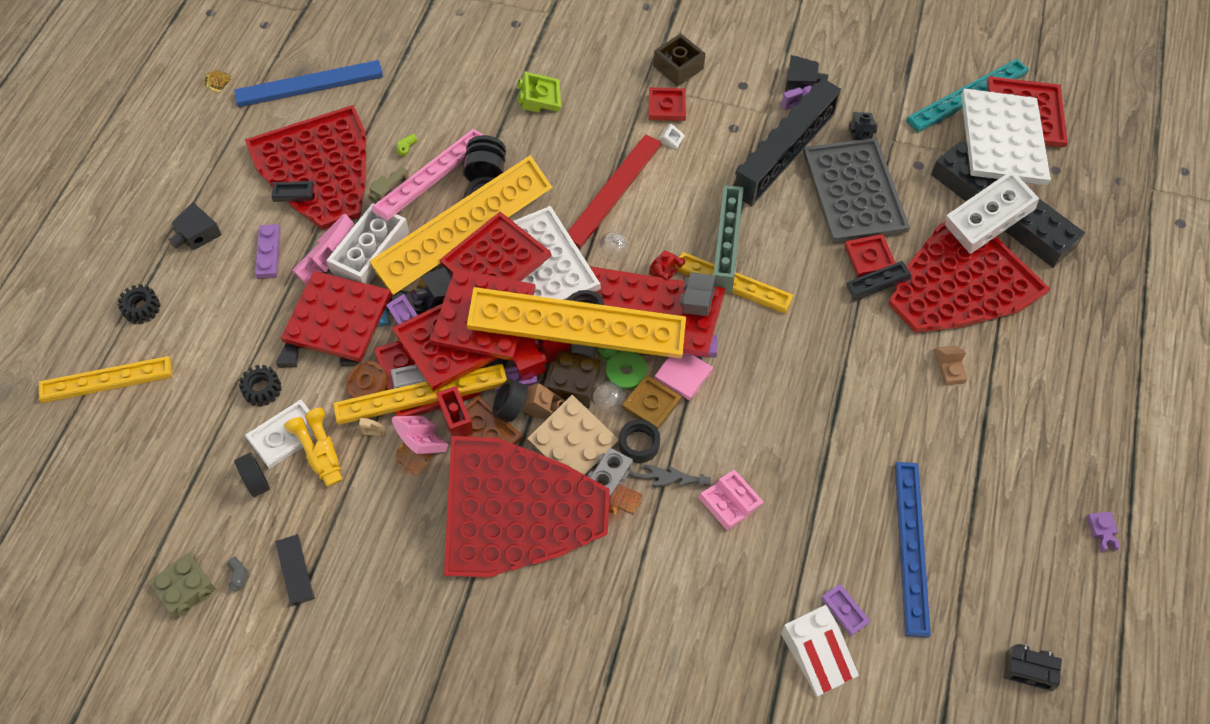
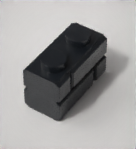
[1003,644,1062,691]

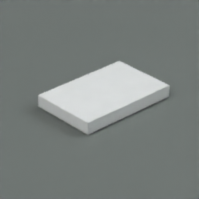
[245,399,326,469]

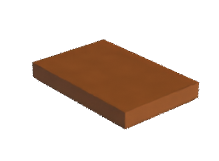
[465,395,523,445]

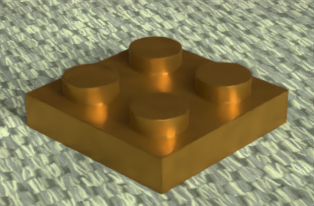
[622,374,682,430]

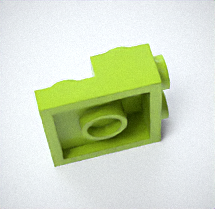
[517,72,561,113]

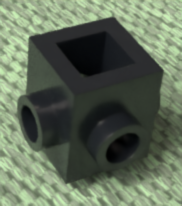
[849,112,878,140]

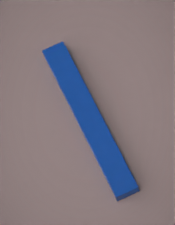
[234,60,383,107]
[895,462,931,638]

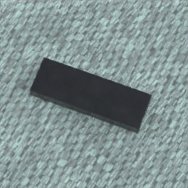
[846,261,911,301]
[275,534,315,606]

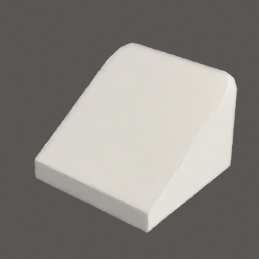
[657,124,685,149]

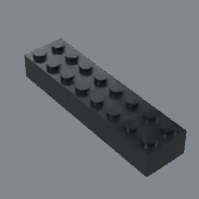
[733,78,841,206]
[931,141,1085,268]

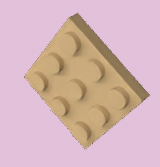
[526,395,619,475]

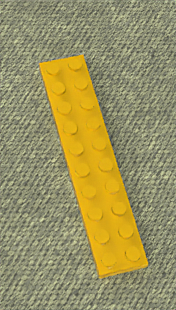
[369,155,553,296]
[467,287,686,359]

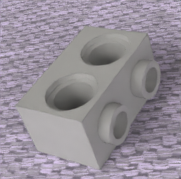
[588,448,633,504]

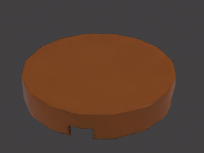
[346,361,388,398]

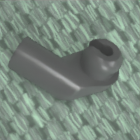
[227,557,248,591]

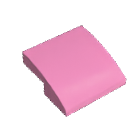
[654,353,714,400]
[392,416,449,454]
[698,470,764,531]

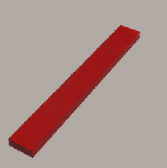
[568,134,661,249]

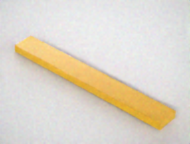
[333,364,507,425]

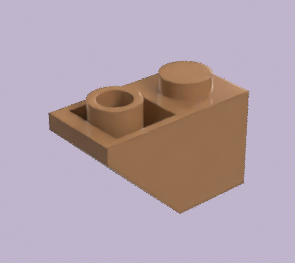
[522,383,566,419]

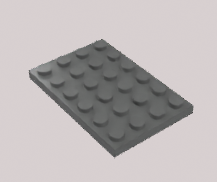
[803,138,910,243]

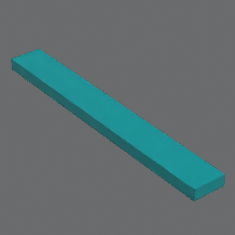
[906,59,1029,133]

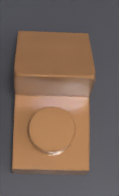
[934,345,967,385]

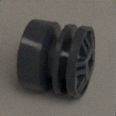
[463,135,506,182]

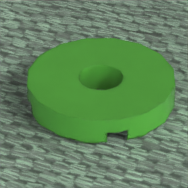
[606,351,648,390]

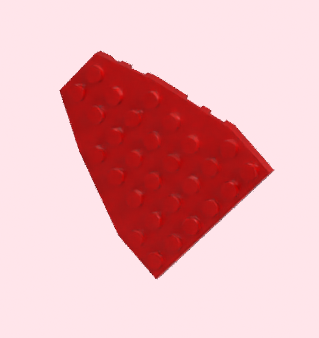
[245,105,366,230]
[888,221,1050,333]
[444,436,610,577]

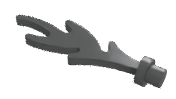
[629,465,711,487]

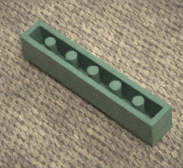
[713,185,743,293]

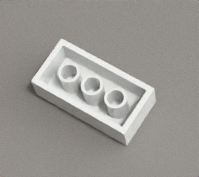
[326,203,409,284]

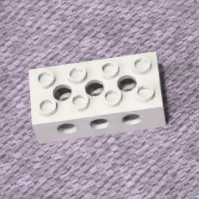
[945,170,1039,254]

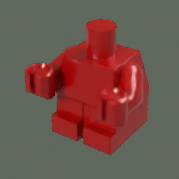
[649,250,686,280]

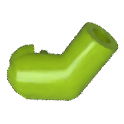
[396,134,418,156]

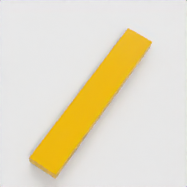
[676,252,794,314]
[39,356,172,403]

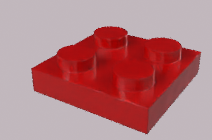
[648,87,686,121]
[844,234,896,278]

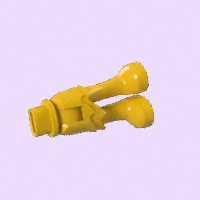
[284,407,343,487]

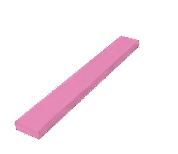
[372,129,483,221]

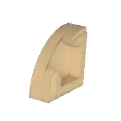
[359,418,385,436]

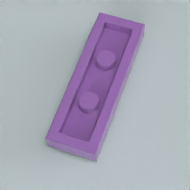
[255,224,281,279]

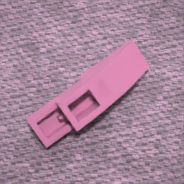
[292,214,355,285]

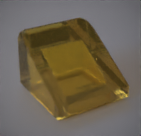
[205,70,232,92]

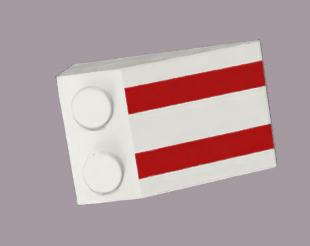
[781,605,859,697]

